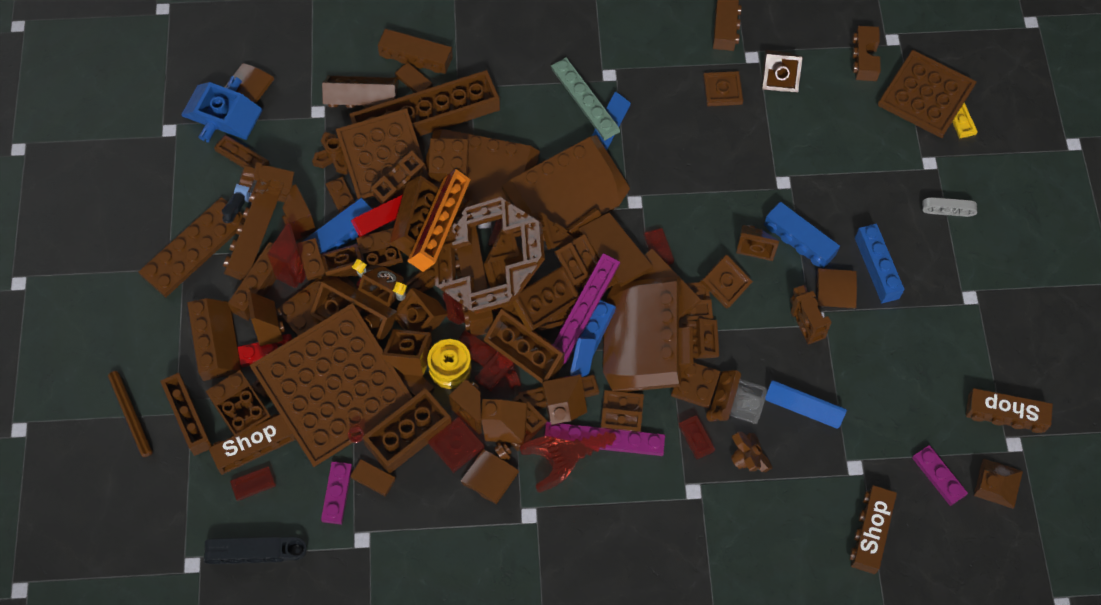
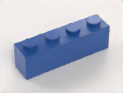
[302,198,372,254]
[764,202,840,269]
[855,224,904,303]

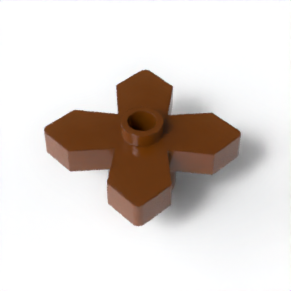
[312,132,349,175]
[731,432,772,472]

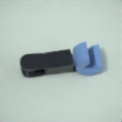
[222,184,255,223]

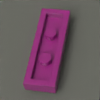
[912,445,968,506]
[321,462,352,524]

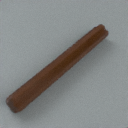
[108,371,152,457]

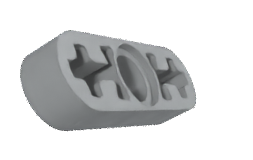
[922,198,977,217]

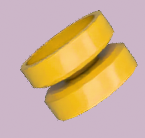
[427,339,472,389]

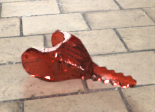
[520,431,616,493]

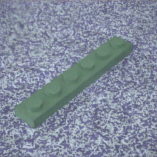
[551,58,620,141]

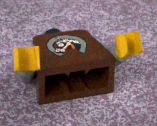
[352,259,407,307]

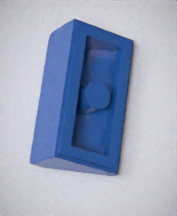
[570,336,596,377]

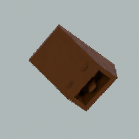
[206,370,271,438]

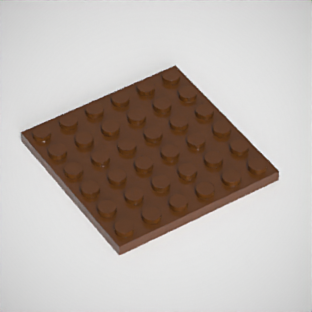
[250,303,413,467]

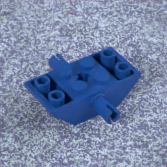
[181,76,262,142]

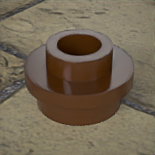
[494,442,512,460]

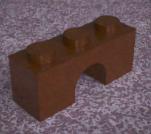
[852,26,881,81]
[370,151,425,204]

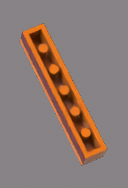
[408,169,471,272]

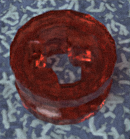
[505,370,521,390]

